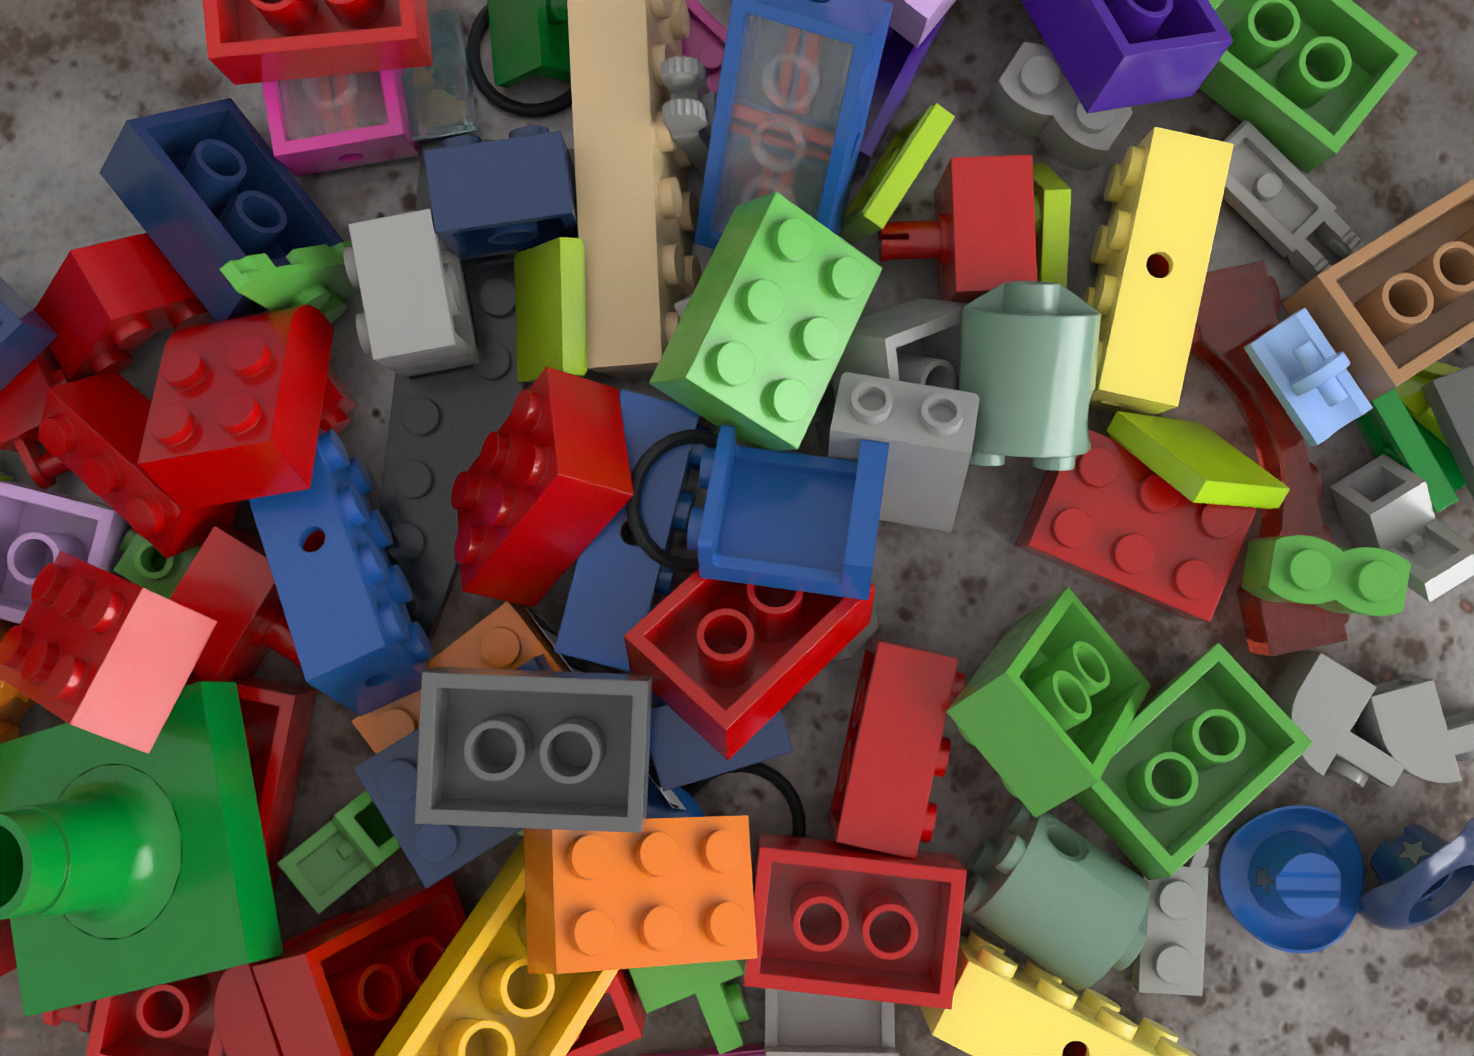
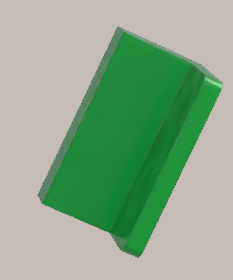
[487,0,571,88]
[1354,388,1466,513]

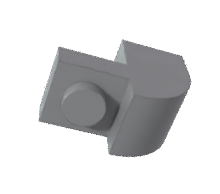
[1330,454,1474,602]
[1271,649,1405,788]
[1354,675,1474,783]

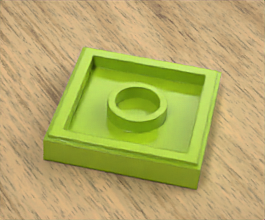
[840,103,955,244]
[514,237,587,383]
[1106,411,1290,509]

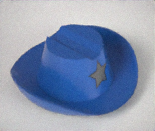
[1219,805,1365,954]

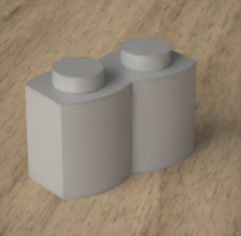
[986,42,1133,171]

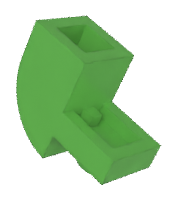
[277,790,401,915]
[629,959,751,1055]

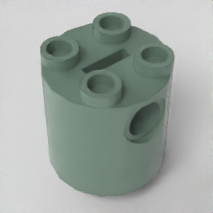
[958,281,1101,471]
[963,799,1150,991]

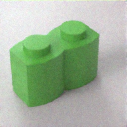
[1241,535,1411,616]

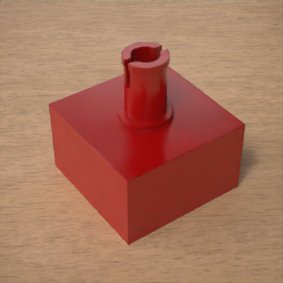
[878,155,1037,303]
[169,526,302,682]

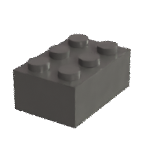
[415,667,653,833]

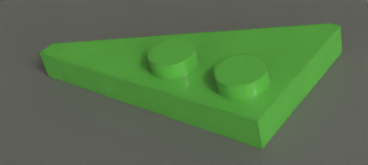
[220,241,360,323]

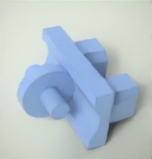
[1243,308,1373,447]

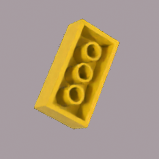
[374,836,619,1056]

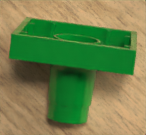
[0,681,284,1017]

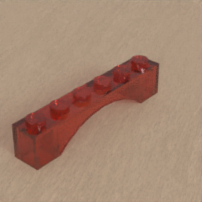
[1190,260,1350,656]

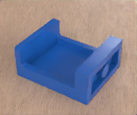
[687,424,889,600]

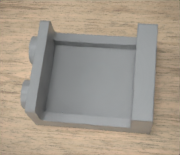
[828,372,980,532]
[764,988,899,1056]

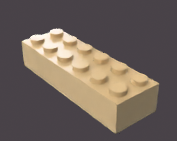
[567,0,702,380]

